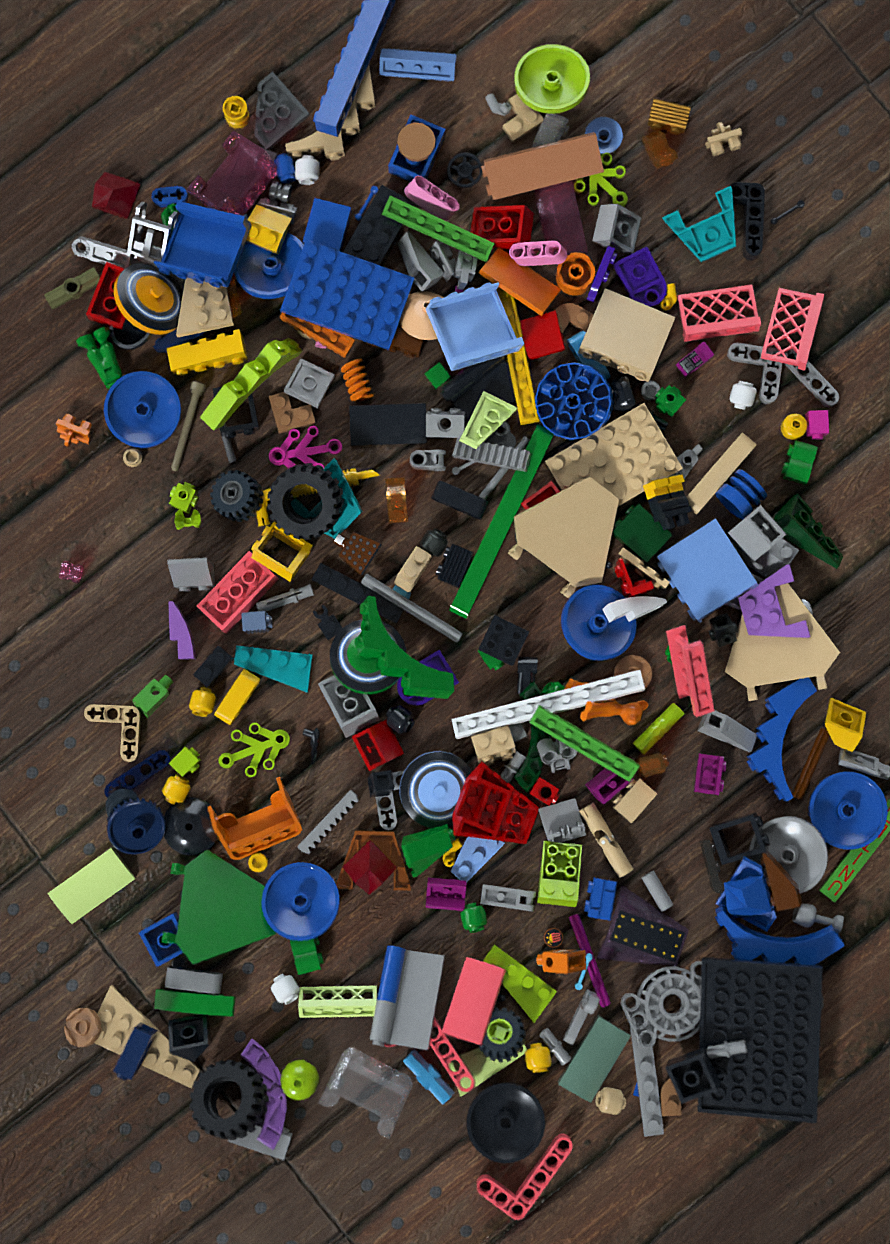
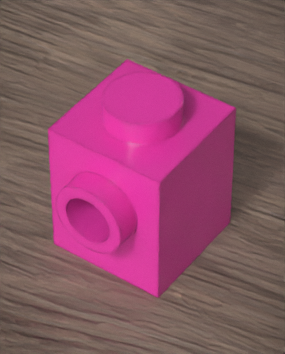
[805,410,829,440]

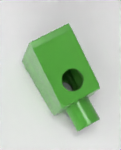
[132,675,174,718]

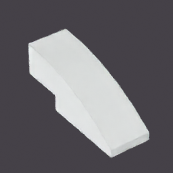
[602,596,667,623]

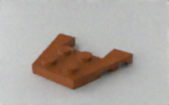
[336,830,411,891]

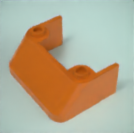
[207,777,302,860]

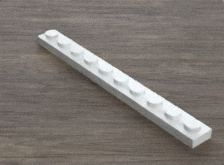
[452,670,645,739]

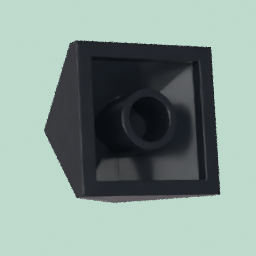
[168,1014,212,1062]

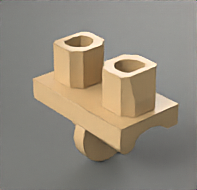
[705,122,742,156]

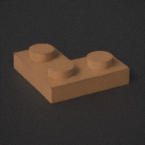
[269,392,316,434]

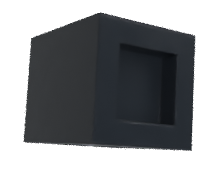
[367,771,394,797]

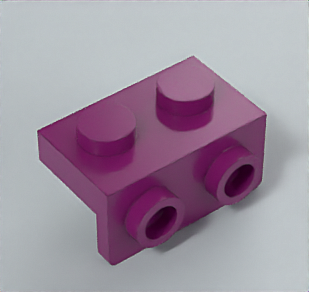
[693,754,726,795]
[426,877,467,911]

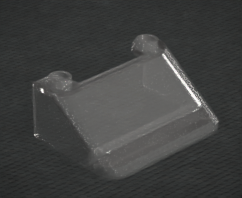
[319,1048,413,1139]

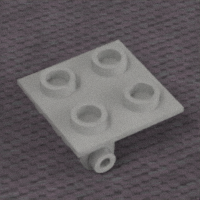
[538,798,586,843]

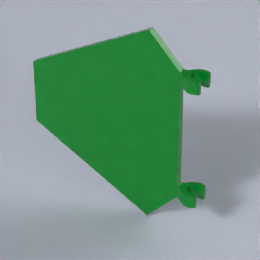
[162,850,276,965]

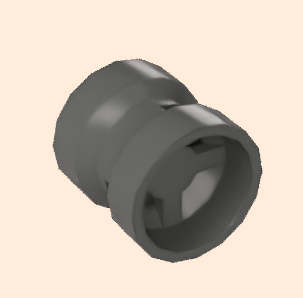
[269,181,292,204]

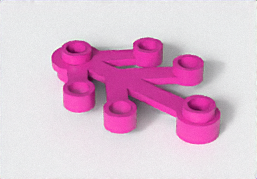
[269,426,342,469]

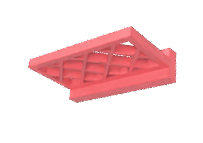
[677,285,761,342]
[761,288,824,370]

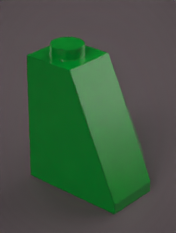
[401,824,455,878]

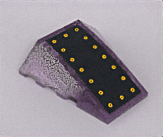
[597,885,689,966]

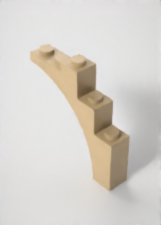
[285,65,375,160]

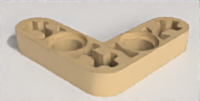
[84,704,141,762]

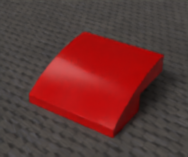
[520,310,565,360]

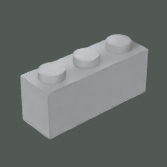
[228,1121,293,1160]

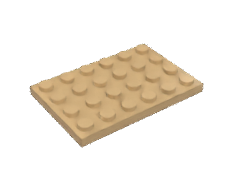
[545,403,683,507]

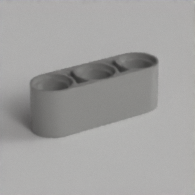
[165,966,223,994]

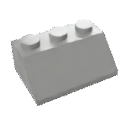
[732,539,799,579]

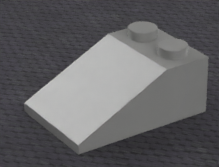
[167,558,215,592]
[318,675,380,738]

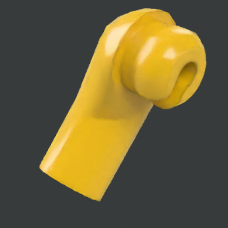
[443,838,463,867]

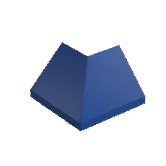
[724,876,772,918]

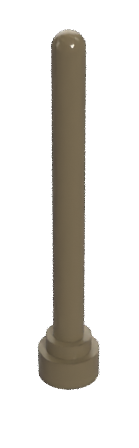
[171,381,207,471]

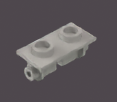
[257,198,297,225]
[429,241,457,282]

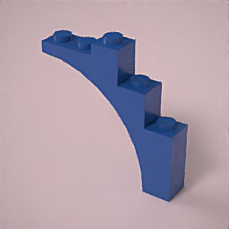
[747,677,817,802]
[715,905,845,966]

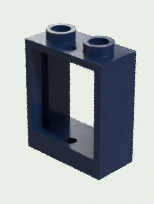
[113,1022,158,1080]

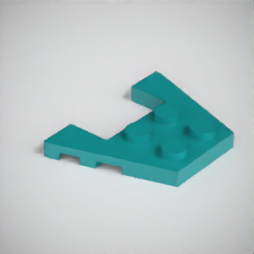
[662,186,737,263]
[291,458,363,539]

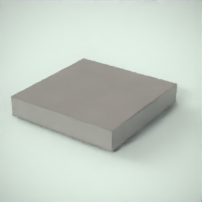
[284,359,335,408]

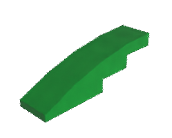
[154,989,236,1017]

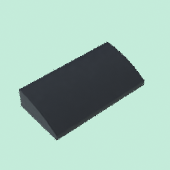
[349,403,427,446]

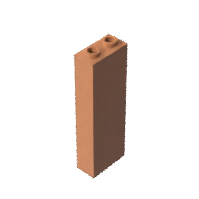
[481,132,604,200]

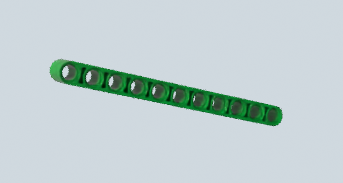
[449,424,554,619]

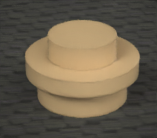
[123,448,142,467]

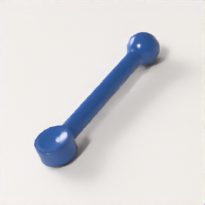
[355,186,378,221]

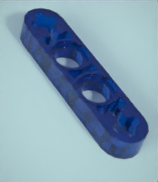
[104,750,171,798]

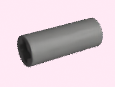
[641,870,673,912]

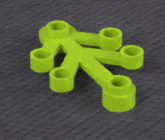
[574,153,628,207]
[219,723,290,777]

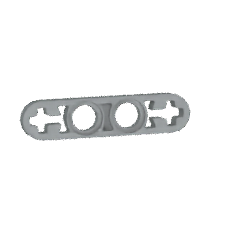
[784,349,839,407]

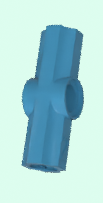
[403,1049,455,1105]

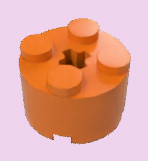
[556,252,595,295]

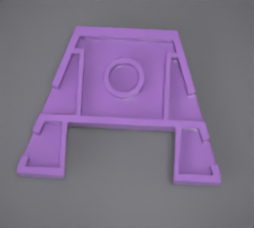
[738,564,811,638]

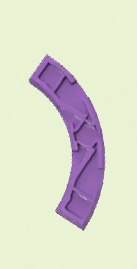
[240,1039,286,1150]

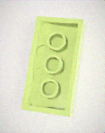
[47,847,136,924]

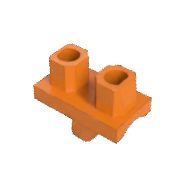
[56,414,92,447]

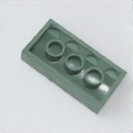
[557,1015,631,1103]

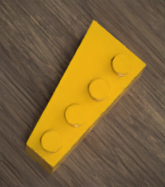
[167,329,248,376]

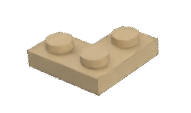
[502,94,544,143]

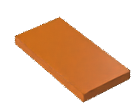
[479,247,561,316]

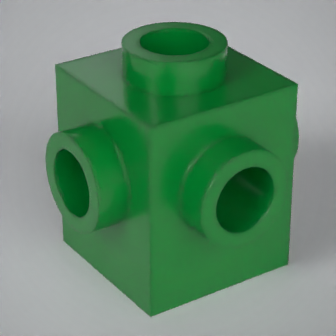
[654,385,686,417]

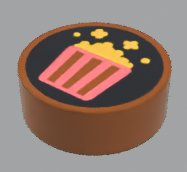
[544,927,563,948]

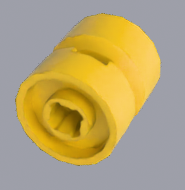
[223,96,250,129]

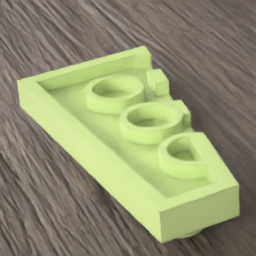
[450,1045,527,1097]

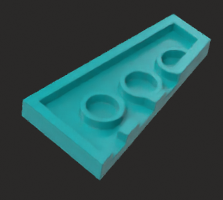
[234,645,313,693]

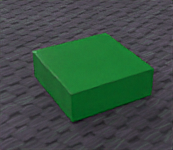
[424,362,451,389]

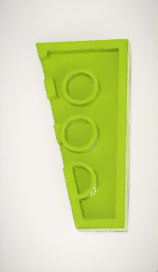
[483,944,557,1023]

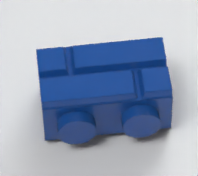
[584,877,617,921]

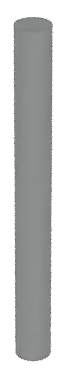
[479,436,530,500]

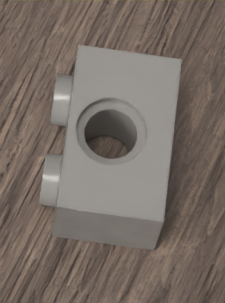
[426,408,465,438]

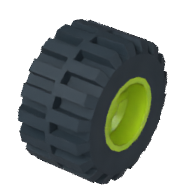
[479,1008,526,1063]

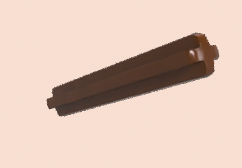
[792,728,830,800]

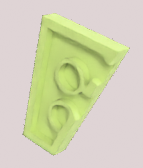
[459,391,517,449]

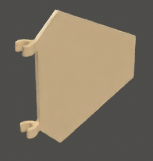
[508,477,619,598]
[725,583,840,701]

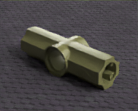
[44,267,100,310]

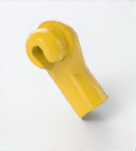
[660,283,677,310]

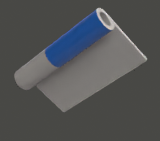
[369,946,445,1050]

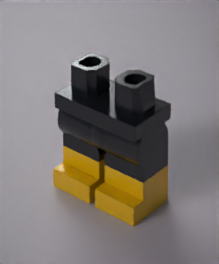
[643,474,692,531]

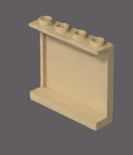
[578,288,675,382]

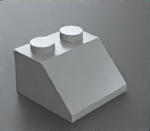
[592,204,641,254]

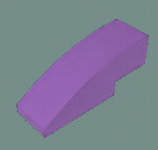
[169,601,196,660]

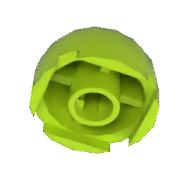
[280,1060,319,1100]

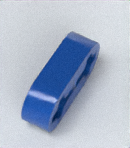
[151,186,188,207]

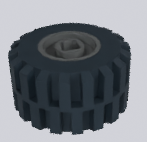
[210,470,264,522]

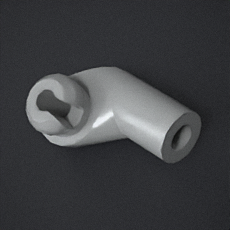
[485,93,511,116]

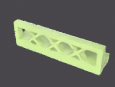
[298,986,377,1018]

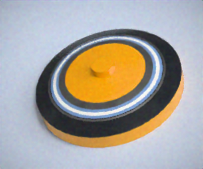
[114,263,183,335]

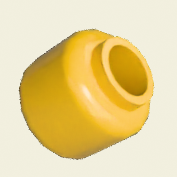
[780,413,807,440]
[189,687,216,717]
[162,774,191,804]
[525,1043,552,1073]

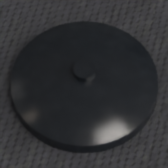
[467,1082,545,1163]

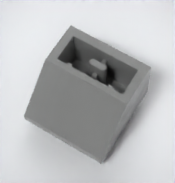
[728,505,786,562]

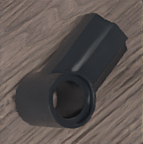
[517,656,538,694]

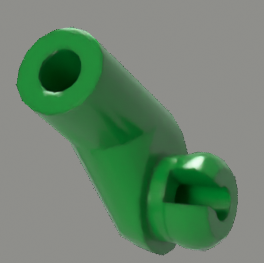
[161,203,178,231]

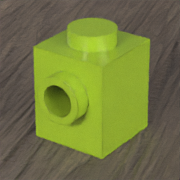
[169,747,201,777]

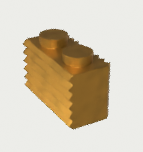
[647,99,691,135]

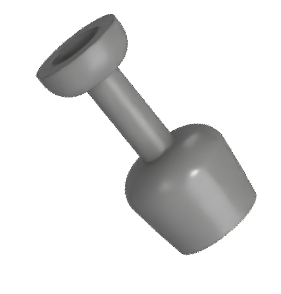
[792,903,844,934]

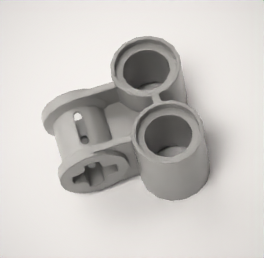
[537,738,577,773]

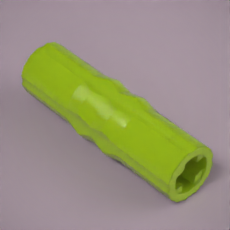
[632,703,684,755]

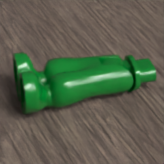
[76,326,123,389]

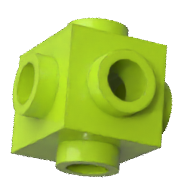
[169,482,199,514]

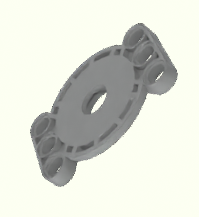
[621,961,702,1048]

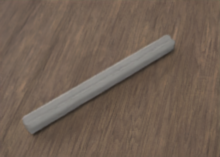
[361,574,462,642]

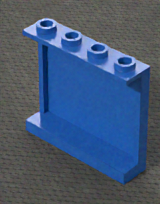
[154,201,252,288]

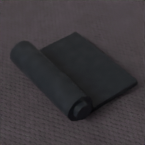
[440,356,516,422]

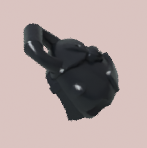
[609,376,636,412]

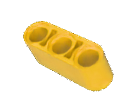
[214,669,261,726]

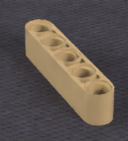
[687,432,757,515]

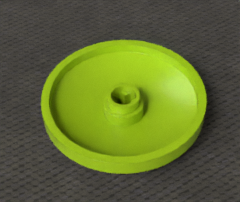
[514,44,590,114]

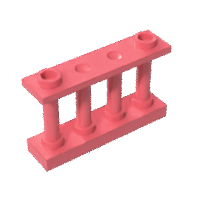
[666,625,714,717]

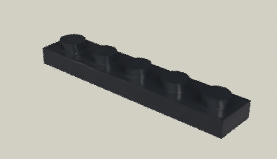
[312,563,404,624]

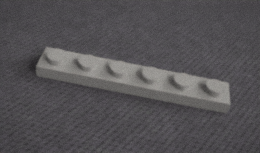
[629,1016,664,1137]

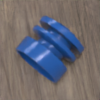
[715,469,767,520]

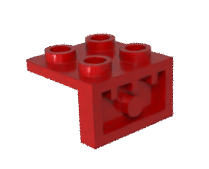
[614,558,654,598]

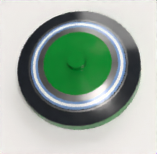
[330,619,407,694]

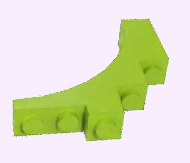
[200,338,303,430]

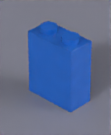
[303,198,352,252]

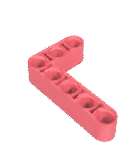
[384,1016,476,1092]
[477,1133,572,1220]

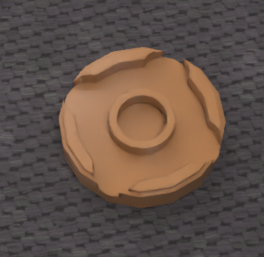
[397,122,435,162]
[614,655,652,693]
[64,1008,101,1047]

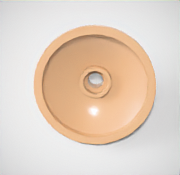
[399,291,443,340]

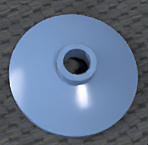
[585,117,623,154]

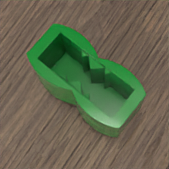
[781,440,818,485]
[290,937,324,975]

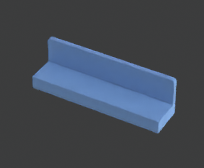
[379,49,456,81]

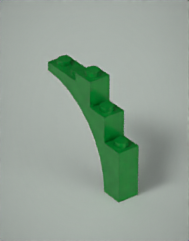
[355,596,454,699]

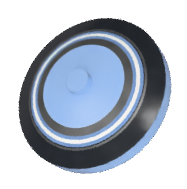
[399,751,472,828]

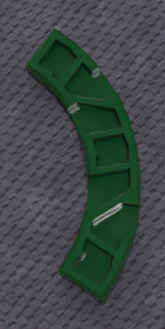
[514,682,551,792]

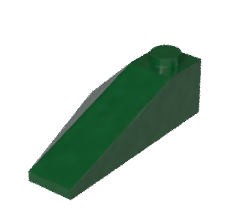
[773,493,843,569]

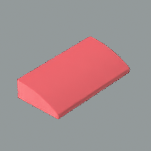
[197,551,279,634]
[442,957,506,1046]

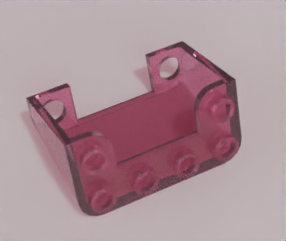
[187,130,277,216]

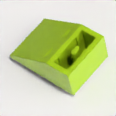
[537,841,582,907]

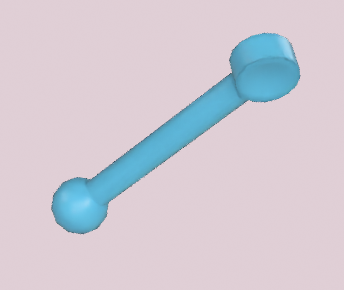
[575,953,593,990]

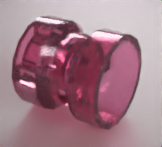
[59,560,84,583]

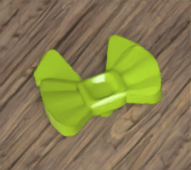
[174,509,201,530]

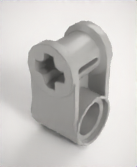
[409,450,446,471]

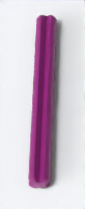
[569,914,611,1007]

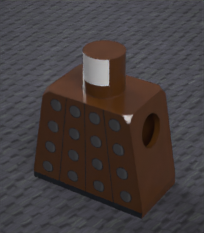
[333,532,382,576]

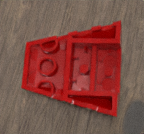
[452,762,539,844]

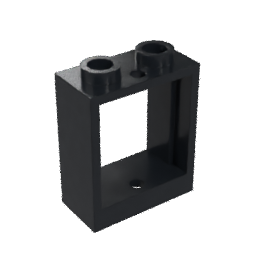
[212,387,259,438]
[709,812,770,865]

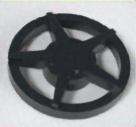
[447,153,482,188]

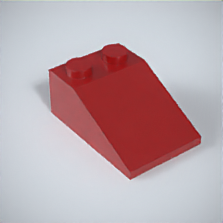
[470,205,534,250]

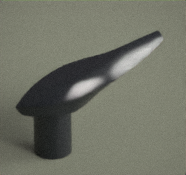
[303,728,320,764]

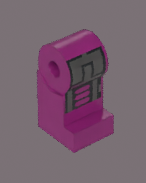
[676,341,714,377]

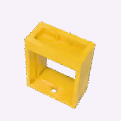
[251,522,313,582]

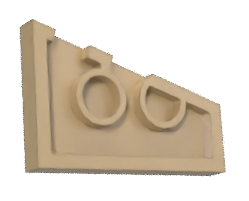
[618,548,670,589]

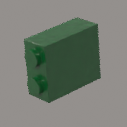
[612,504,672,565]

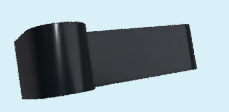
[731,182,765,261]

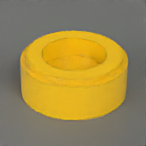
[248,853,268,872]

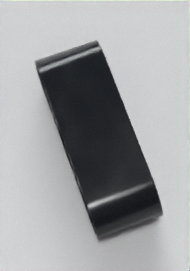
[431,480,489,520]

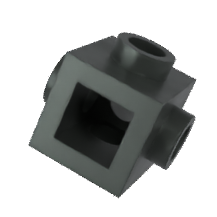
[709,613,738,647]

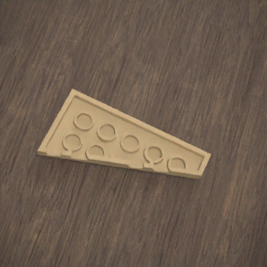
[176,278,234,337]
[95,985,200,1088]

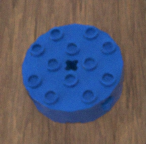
[535,362,614,440]

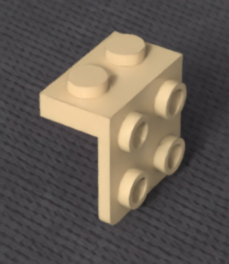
[471,725,516,766]

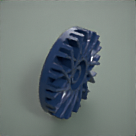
[106,797,166,854]

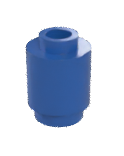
[274,154,295,184]

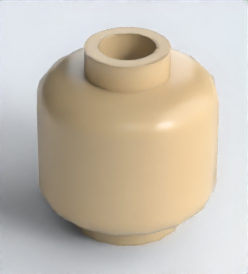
[596,1087,626,1115]

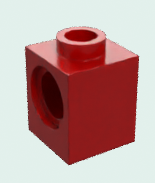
[529,777,560,806]

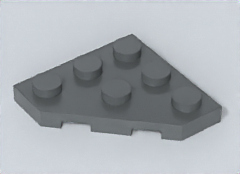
[254,72,310,150]

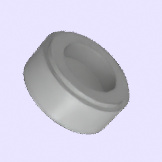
[641,381,660,401]

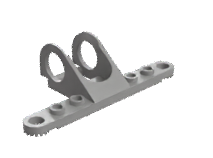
[72,202,185,289]

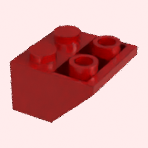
[352,719,404,771]

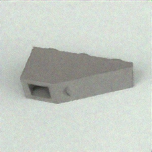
[397,231,445,292]
[698,710,757,753]

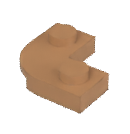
[554,303,593,333]
[660,1078,682,1116]

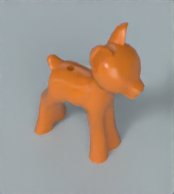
[564,679,649,726]

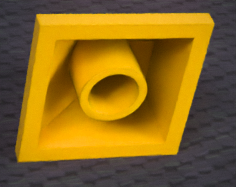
[825,698,866,752]

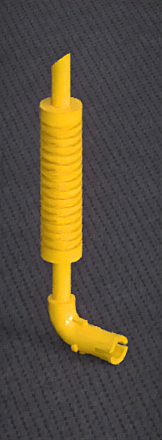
[256,468,380,527]

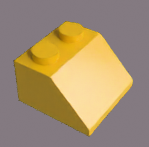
[246,204,292,255]

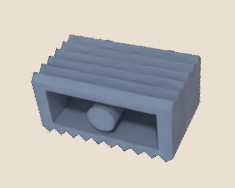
[241,611,273,634]

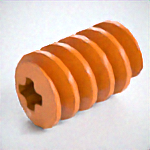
[341,359,374,402]

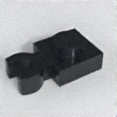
[313,605,342,641]

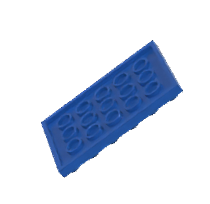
[280,240,415,350]

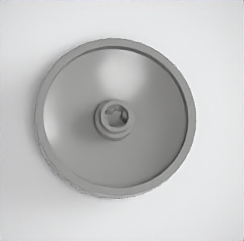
[749,816,828,893]

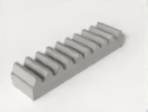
[453,438,531,472]
[297,790,359,854]

